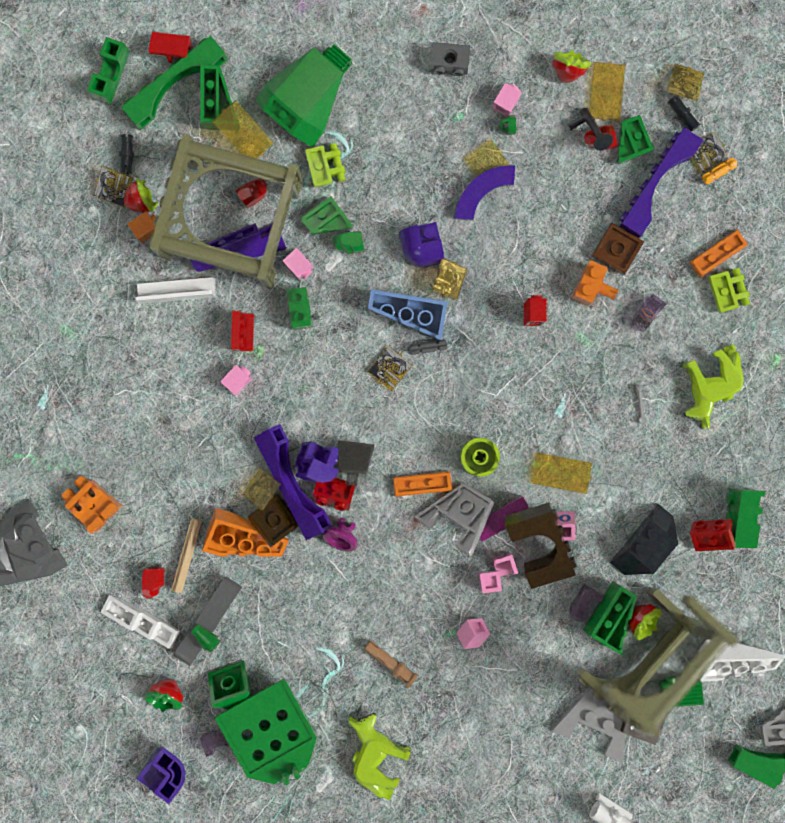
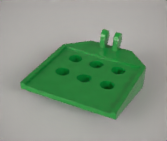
[214,678,317,786]

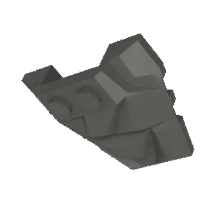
[0,500,68,586]

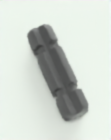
[410,339,447,355]

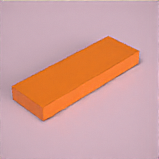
[689,229,748,278]
[393,471,452,497]

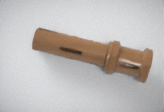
[364,640,418,688]

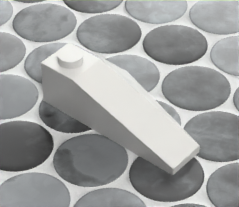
[699,639,784,681]

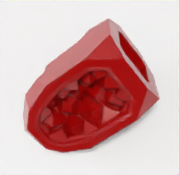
[584,125,617,150]
[235,179,267,208]
[142,567,165,599]

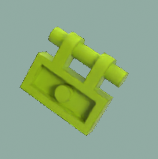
[305,143,346,188]
[708,268,750,313]

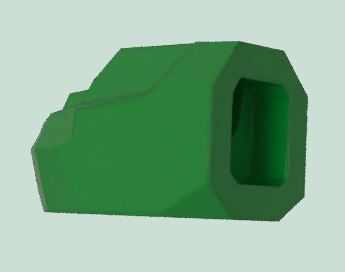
[332,231,365,255]

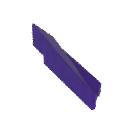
[190,223,286,272]

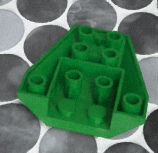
[255,48,344,148]

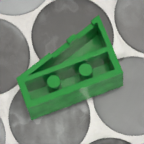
[200,64,239,131]
[726,489,766,548]
[583,581,637,655]

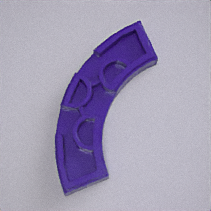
[454,165,516,221]

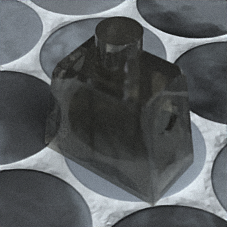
[338,440,375,487]

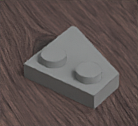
[760,709,785,746]

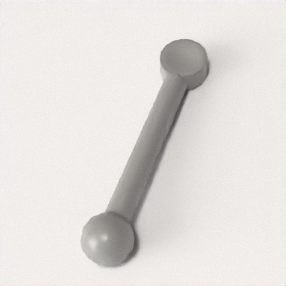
[635,384,647,424]

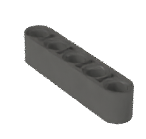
[174,576,242,666]

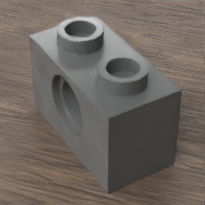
[430,42,470,77]

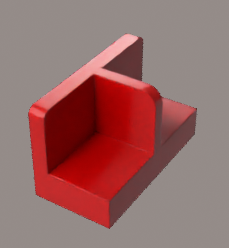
[148,32,193,63]

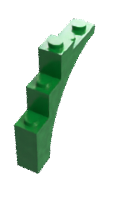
[727,744,785,790]

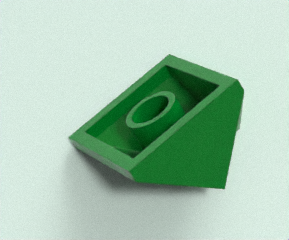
[208,660,250,709]

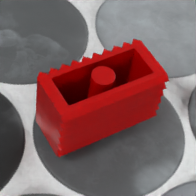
[523,295,548,326]

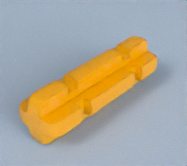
[702,157,737,185]

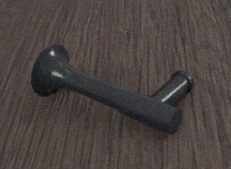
[567,107,613,151]

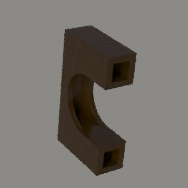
[504,502,578,589]

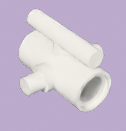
[590,793,633,823]

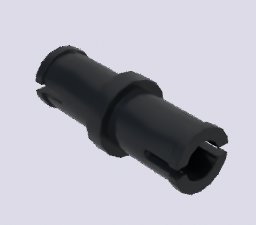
[667,95,701,132]
[119,134,134,175]

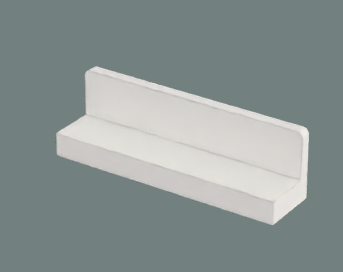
[135,277,216,304]

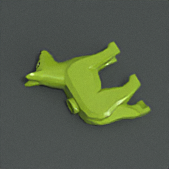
[682,344,744,429]
[348,713,411,801]

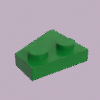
[617,115,654,165]
[301,196,353,235]

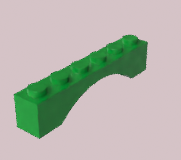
[122,36,228,130]

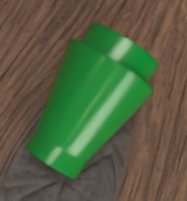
[191,624,220,653]

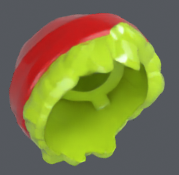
[552,50,591,83]
[124,179,158,213]
[628,604,662,640]

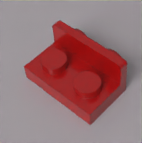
[231,310,254,352]
[312,478,356,511]
[690,519,736,552]

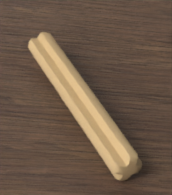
[171,518,202,593]

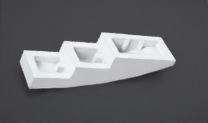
[101,595,180,649]

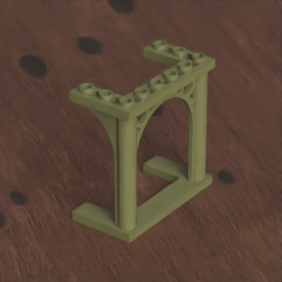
[149,134,303,289]
[575,587,739,738]

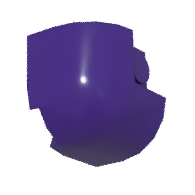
[399,222,444,268]
[294,441,339,483]
[136,746,186,805]

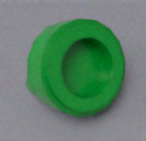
[499,115,516,135]

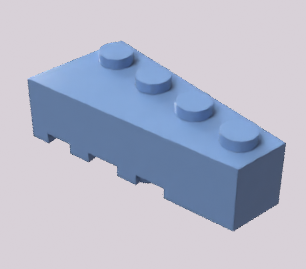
[368,289,448,340]

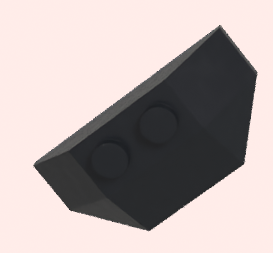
[610,504,678,575]

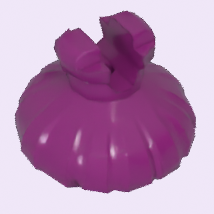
[323,518,357,552]

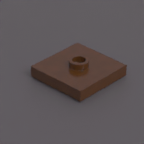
[591,222,645,275]

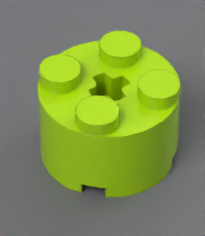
[460,438,500,477]

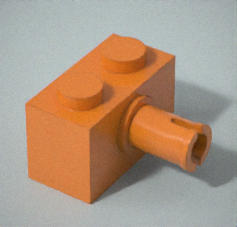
[571,260,619,306]

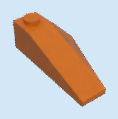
[202,508,289,557]

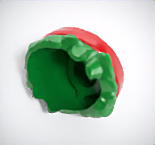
[144,679,184,712]

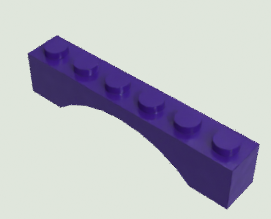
[619,127,703,238]
[253,424,333,541]

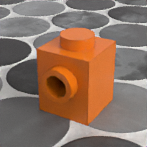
[127,211,156,243]

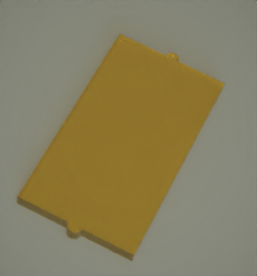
[589,62,625,121]
[213,100,273,159]
[531,452,592,494]

